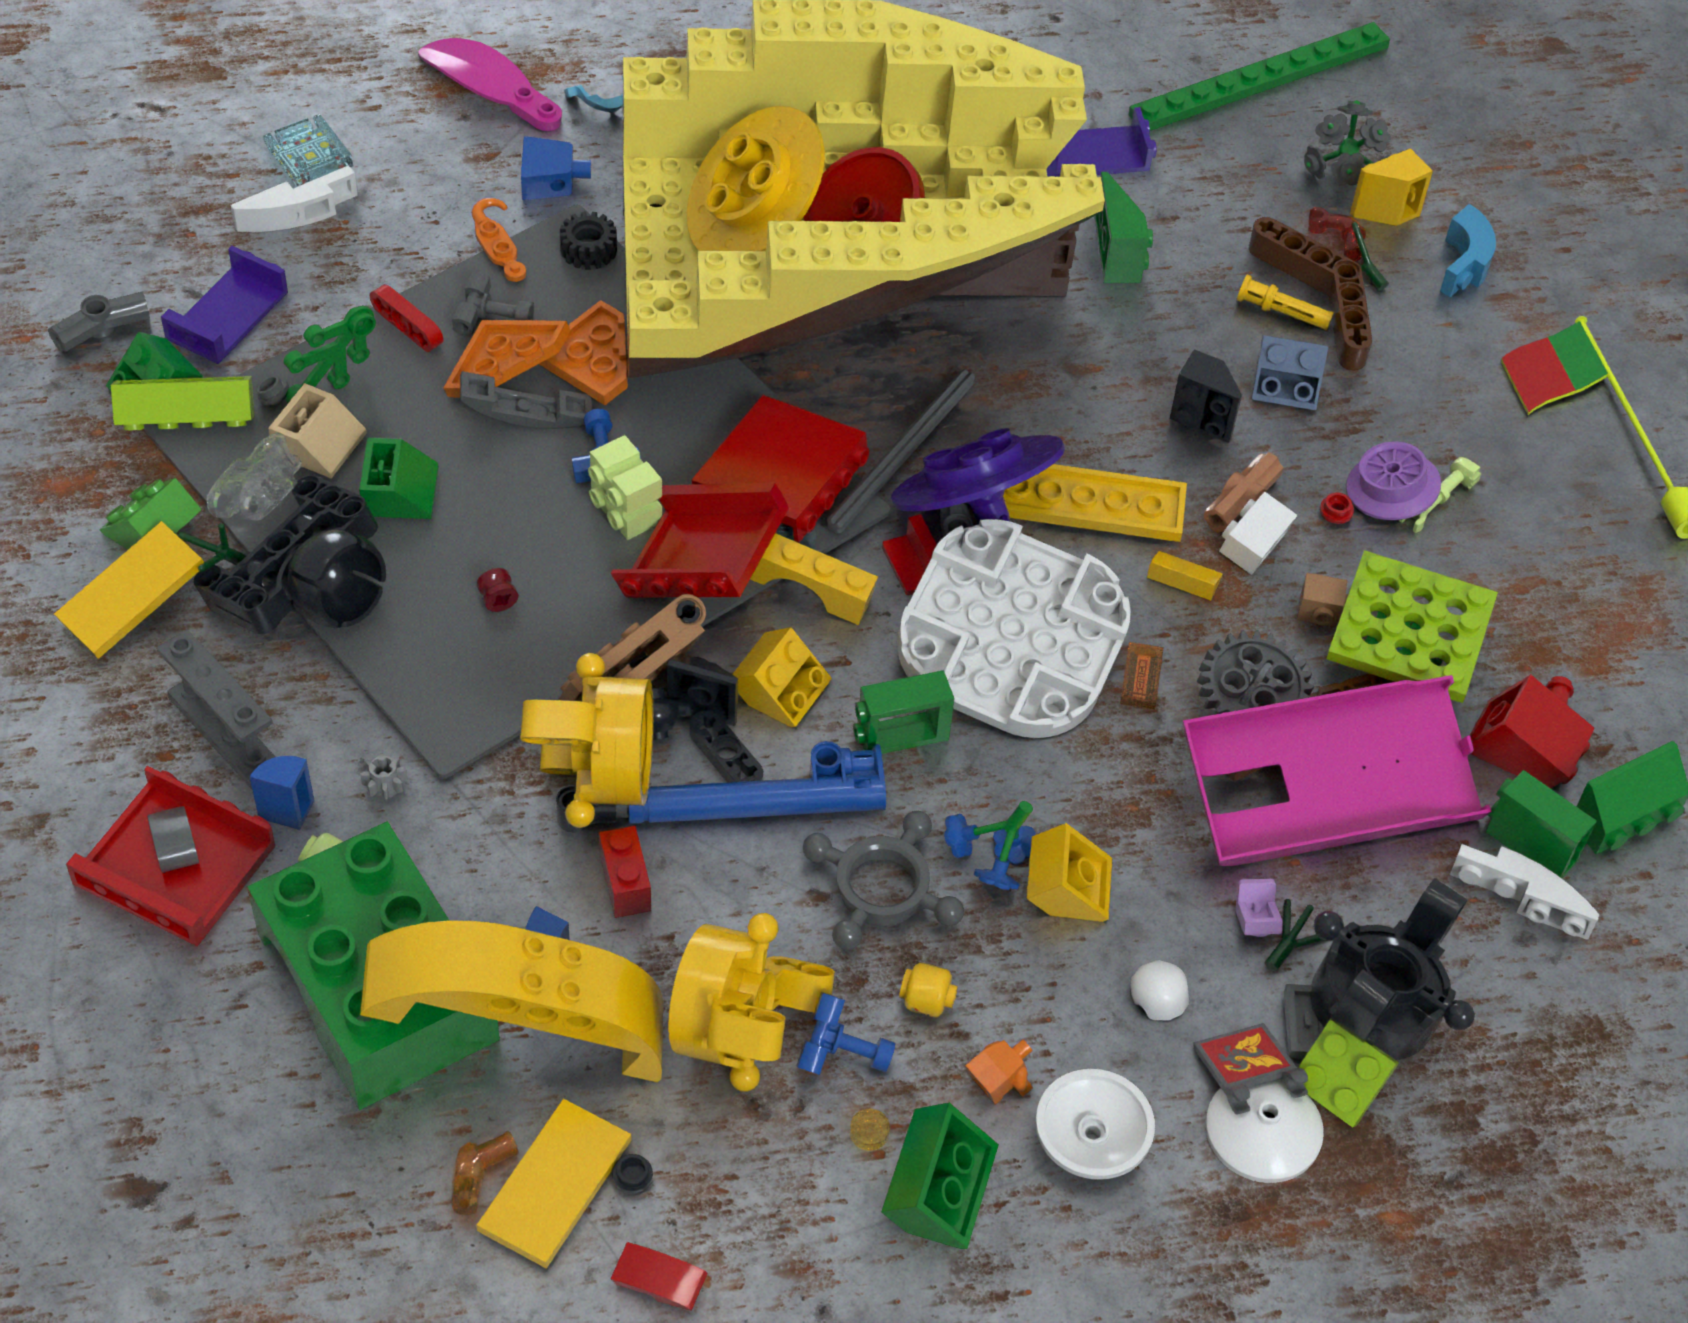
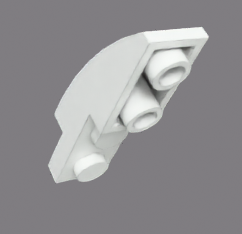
[231,165,358,232]
[1450,844,1599,940]

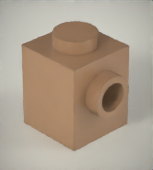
[1297,573,1349,627]

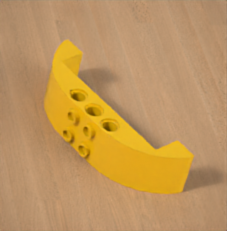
[360,921,664,1083]

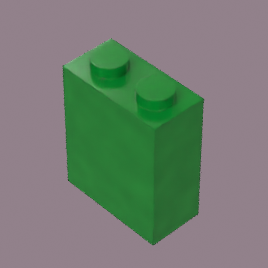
[1486,770,1597,879]

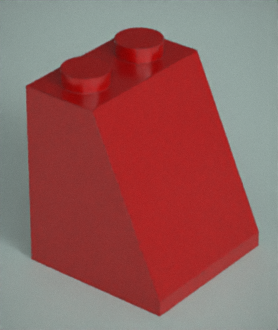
[1470,674,1595,789]

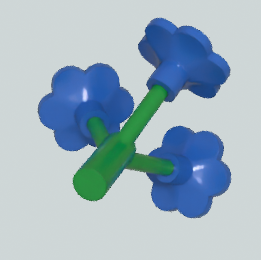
[944,801,1036,890]

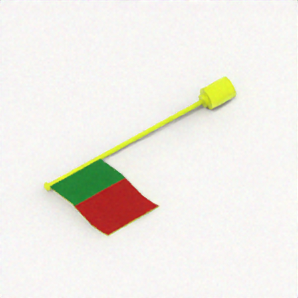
[1501,316,1688,539]

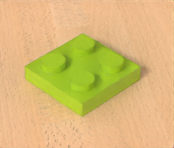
[1298,1019,1399,1128]

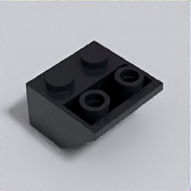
[1169,349,1242,443]

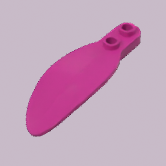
[418,38,562,131]

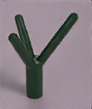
[1352,222,1389,291]
[179,523,246,572]
[1265,899,1323,971]

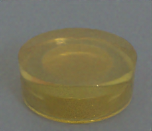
[850,1109,890,1151]

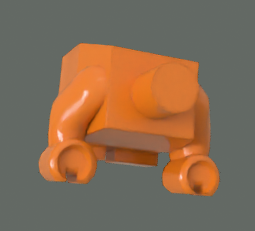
[965,1039,1033,1105]

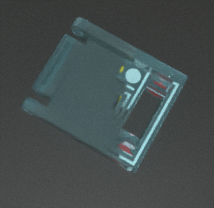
[263,114,353,187]

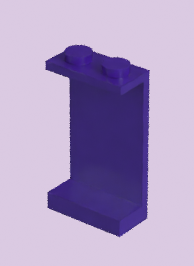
[1046,107,1157,177]
[161,246,288,364]

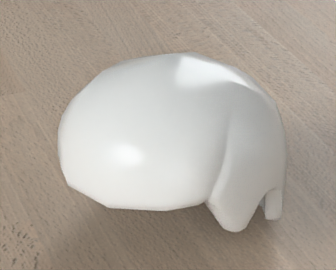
[1130,960,1189,1020]

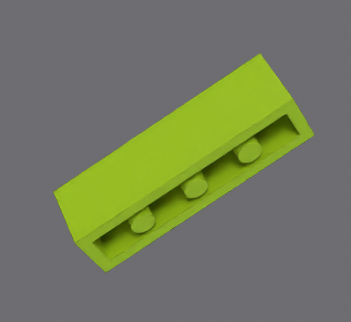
[111,376,255,430]

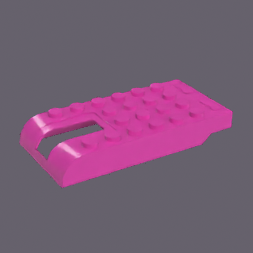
[1182,675,1492,866]

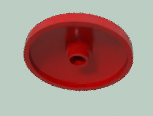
[804,147,925,222]

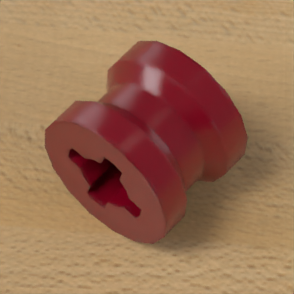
[476,568,519,612]

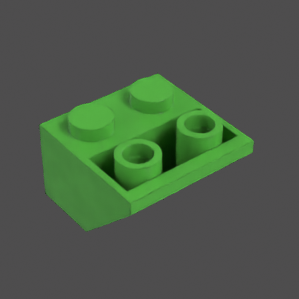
[99,478,202,549]

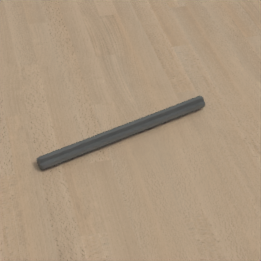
[826,369,975,534]

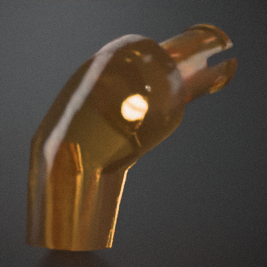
[451,1131,519,1215]

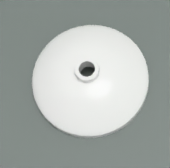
[1035,1069,1155,1179]
[1205,1078,1324,1183]

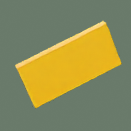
[54,521,204,659]
[476,1098,632,1269]

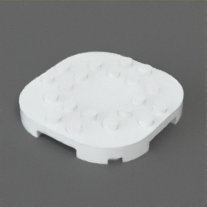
[897,519,1131,738]

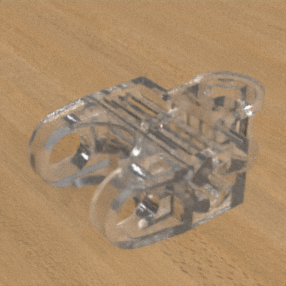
[207,433,302,521]

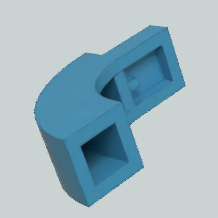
[1440,204,1496,297]

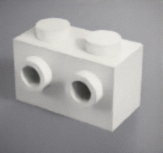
[1219,491,1297,575]

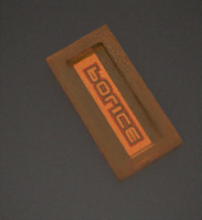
[1120,642,1164,710]

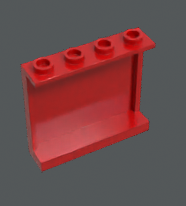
[691,395,870,543]
[611,482,789,598]
[66,766,276,947]

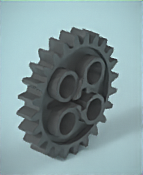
[1197,630,1314,715]

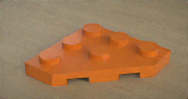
[539,300,628,405]
[443,320,571,398]

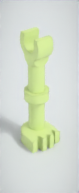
[1399,457,1481,533]

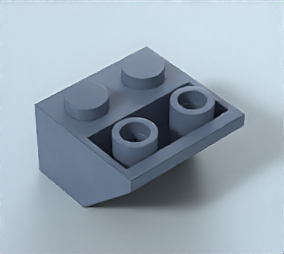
[1252,335,1328,410]

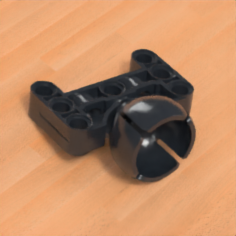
[193,475,386,635]

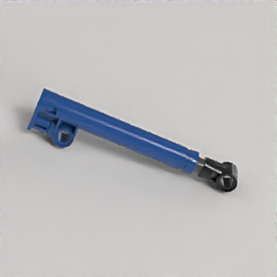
[556,741,886,833]

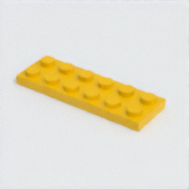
[1003,464,1187,542]

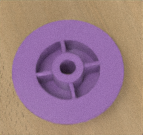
[1347,441,1441,520]

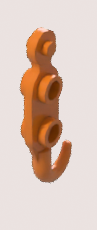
[471,198,527,282]

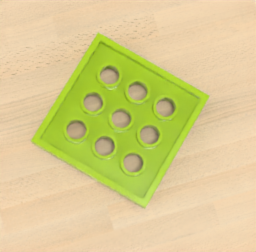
[1326,550,1498,703]

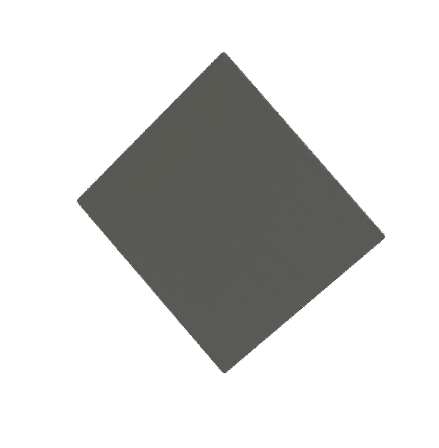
[144,204,890,779]

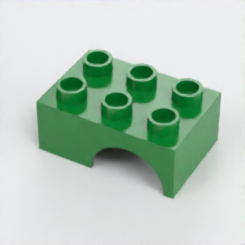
[247,821,500,1111]

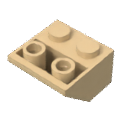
[268,383,367,479]

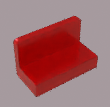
[882,514,937,595]

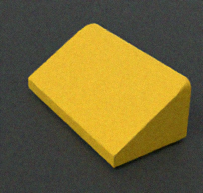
[1147,551,1223,601]

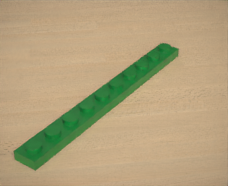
[1128,22,1390,131]

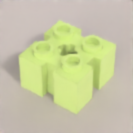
[588,435,662,540]

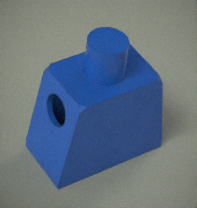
[521,136,591,200]

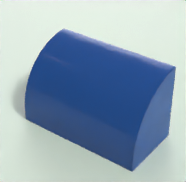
[250,756,314,830]

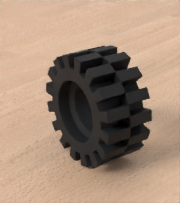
[560,211,617,270]

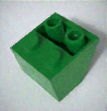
[106,332,203,391]
[359,438,439,519]

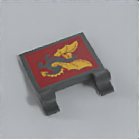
[1193,1023,1308,1115]

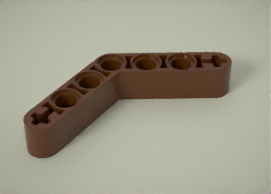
[1249,217,1372,371]

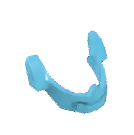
[564,74,623,113]

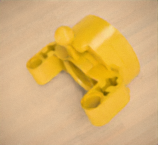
[520,653,654,828]
[668,913,835,1092]

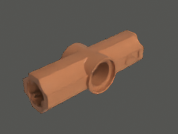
[1203,452,1284,534]

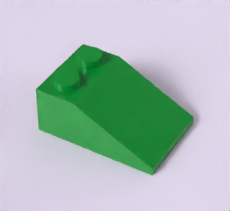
[1094,172,1153,283]

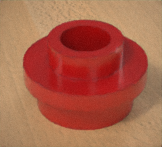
[1320,492,1354,524]

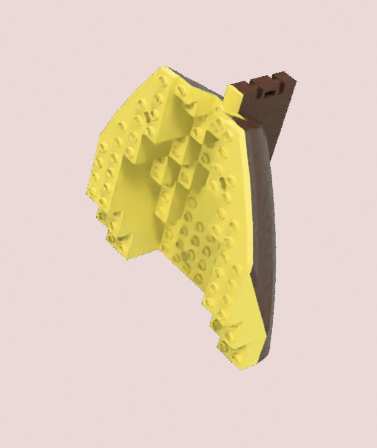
[623,0,1105,378]

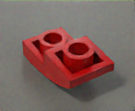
[610,1242,708,1311]

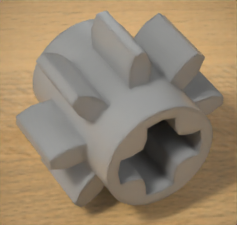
[360,753,408,800]

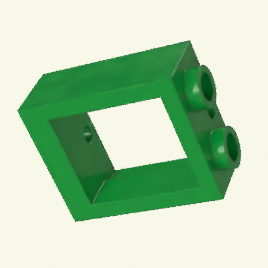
[853,670,955,754]

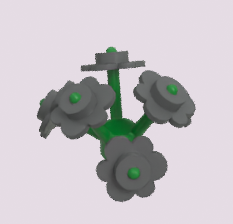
[1304,100,1391,186]

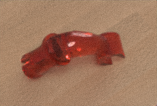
[1308,207,1366,262]

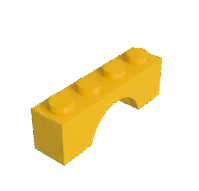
[750,533,878,625]

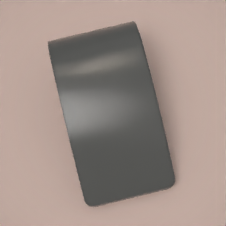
[147,806,199,873]

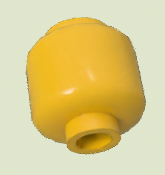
[899,962,958,1018]

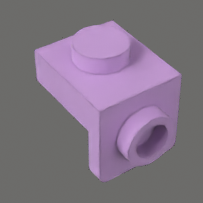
[1235,879,1283,937]

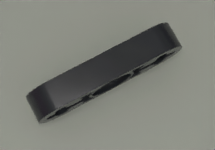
[690,710,764,782]

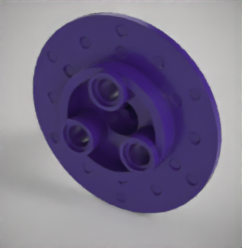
[891,428,1065,525]

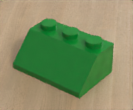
[1576,741,1688,854]
[881,1102,999,1249]

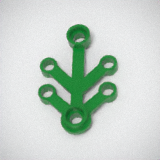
[284,305,376,404]

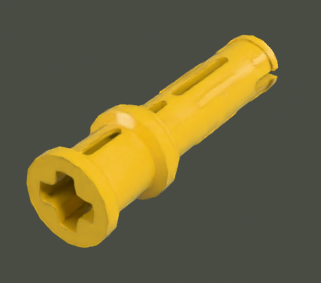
[1237,274,1334,331]

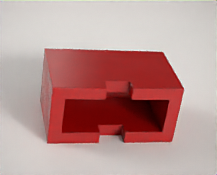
[599,825,651,918]

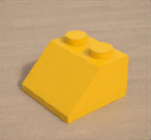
[1027,823,1112,922]

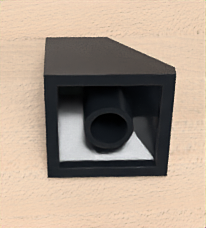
[667,654,738,726]

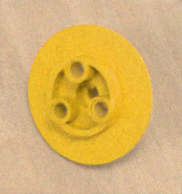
[687,106,825,251]

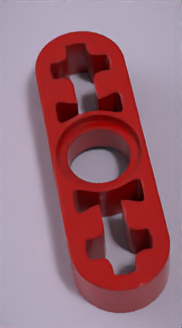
[370,284,444,352]

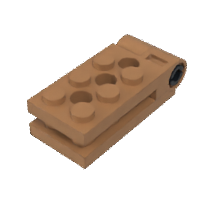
[558,594,706,701]

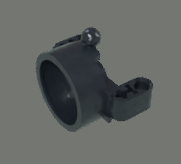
[1310,878,1475,1060]

